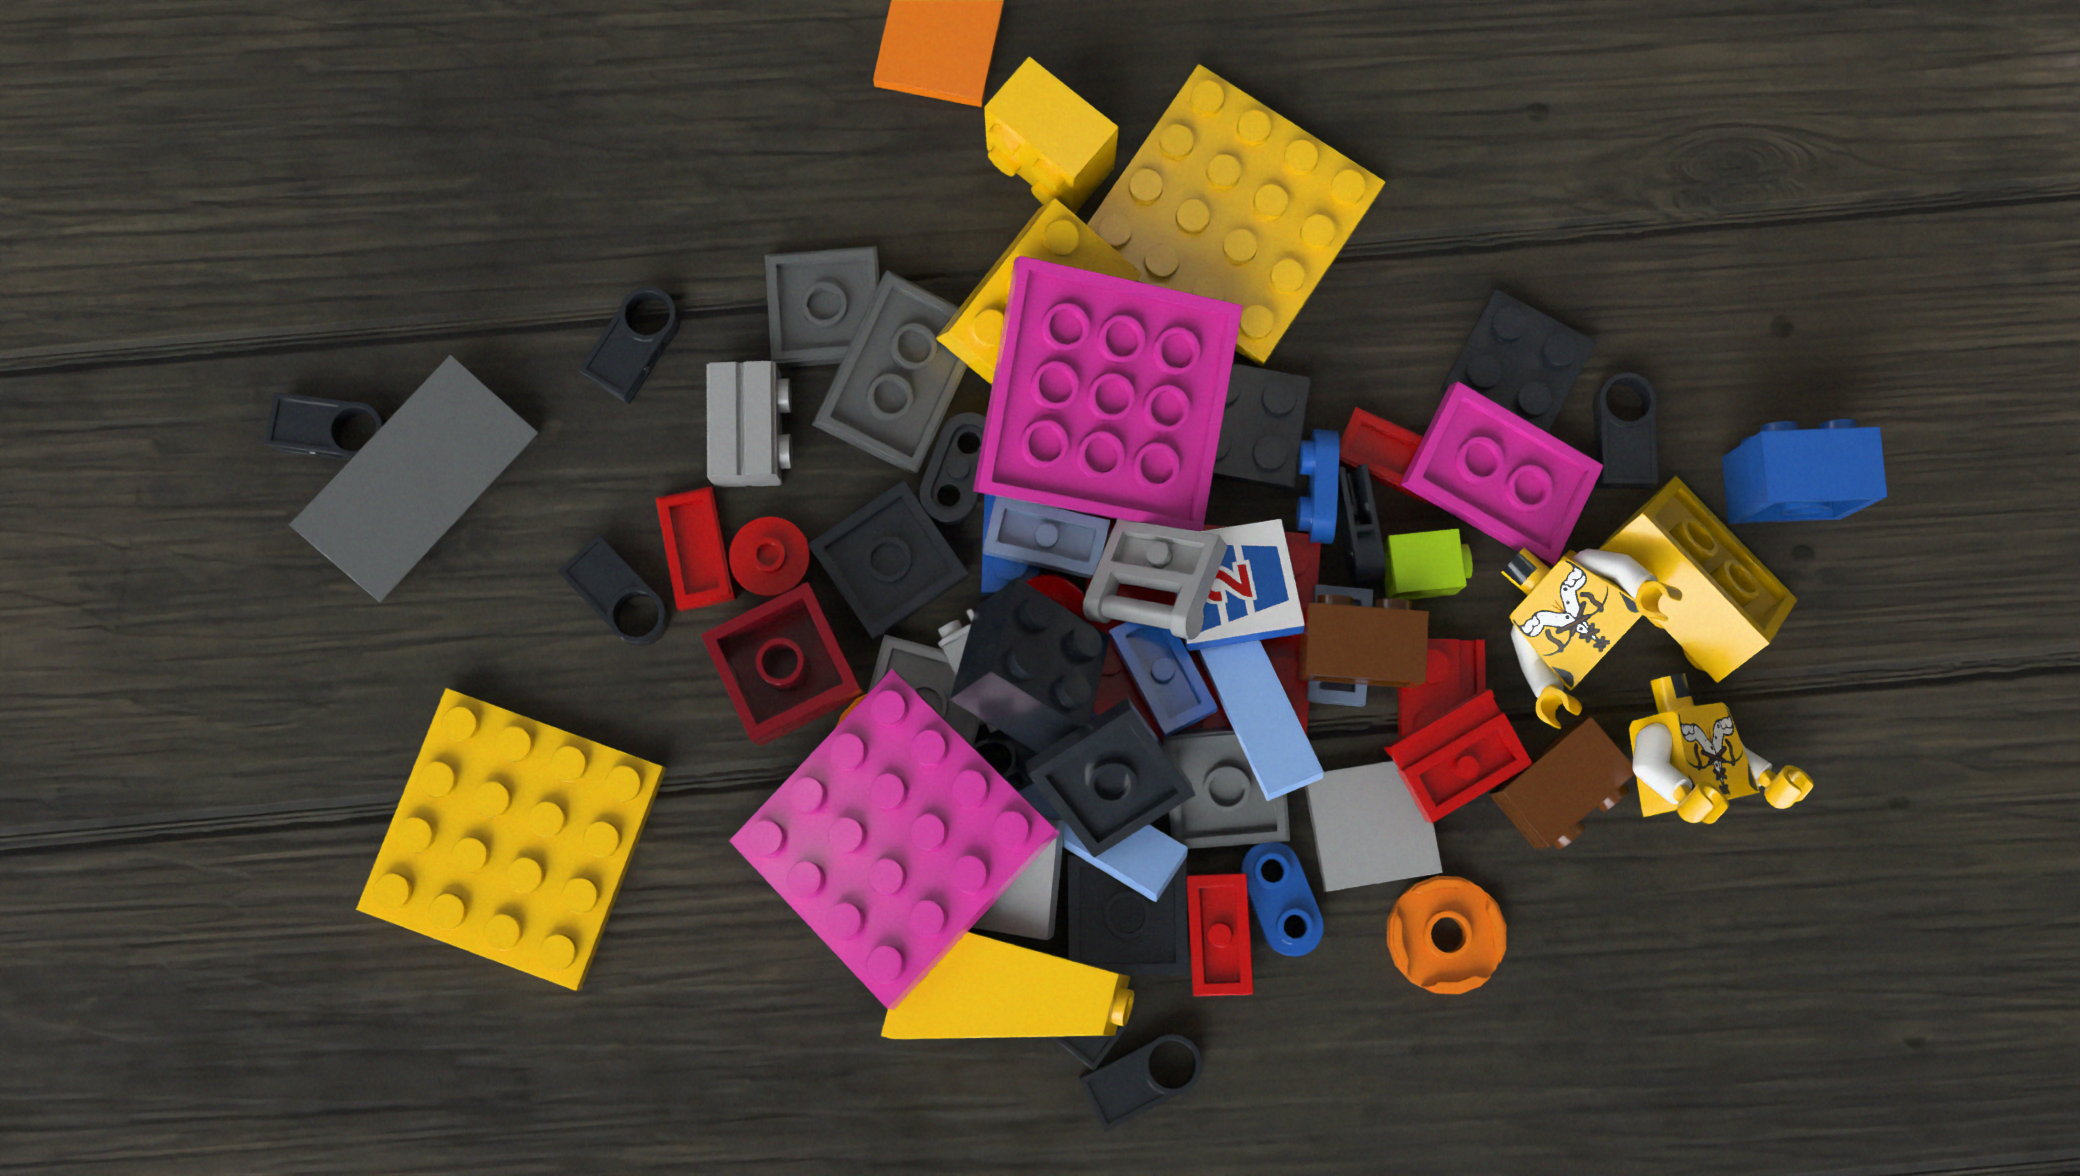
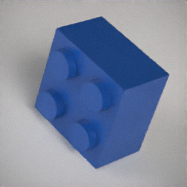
[1722,419,1887,524]

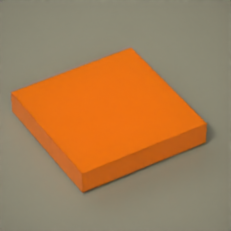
[873,0,1004,107]

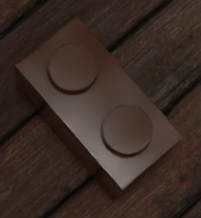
[1298,594,1429,689]
[1489,716,1635,850]

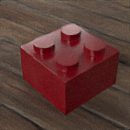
[700,582,865,747]

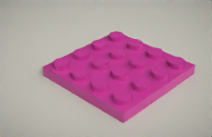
[973,256,1243,532]
[730,669,1061,1010]

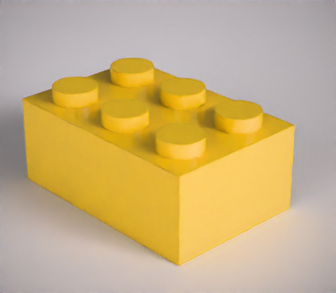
[936,198,1142,385]

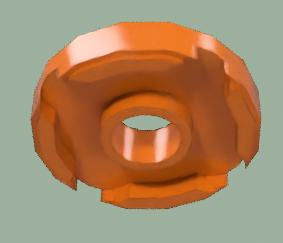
[1387,876,1507,994]

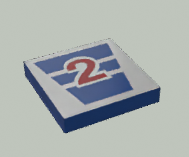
[1175,519,1305,652]

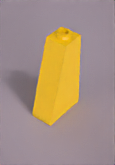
[881,931,1134,1039]

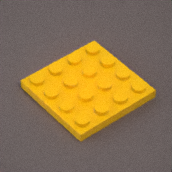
[1087,64,1386,368]
[356,688,667,991]

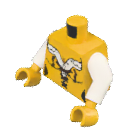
[1501,547,1683,729]
[1629,673,1814,824]

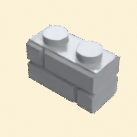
[706,361,793,487]

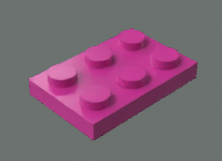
[1400,381,1604,567]

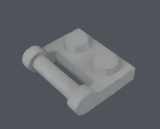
[1083,519,1228,640]

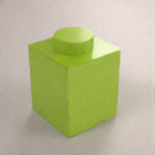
[1382,529,1473,600]

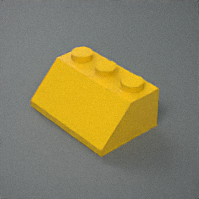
[1598,476,1798,683]

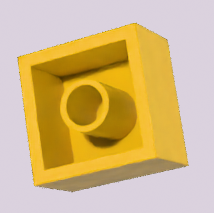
[984,56,1119,214]

